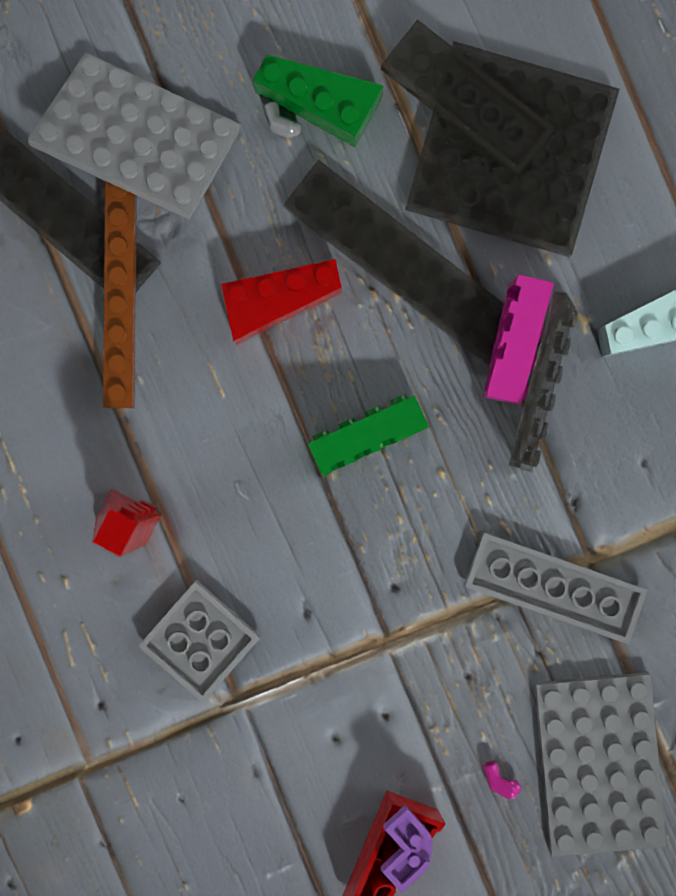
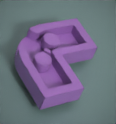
[380,805,432,893]

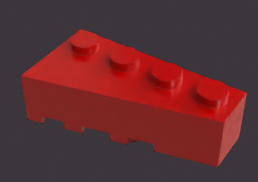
[221,259,342,345]
[92,488,161,557]
[342,790,446,896]

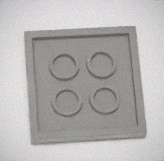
[138,580,261,703]

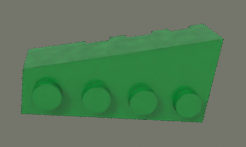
[253,55,384,147]
[308,393,429,476]

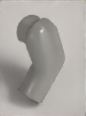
[264,102,301,138]

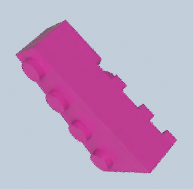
[483,274,554,405]

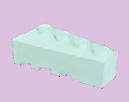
[596,290,676,357]

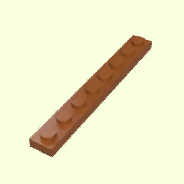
[103,181,137,408]

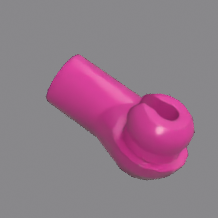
[483,761,521,799]

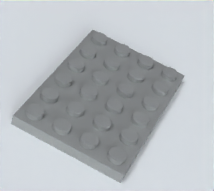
[28,52,241,220]
[534,672,667,857]

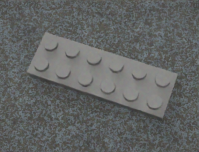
[464,532,648,644]

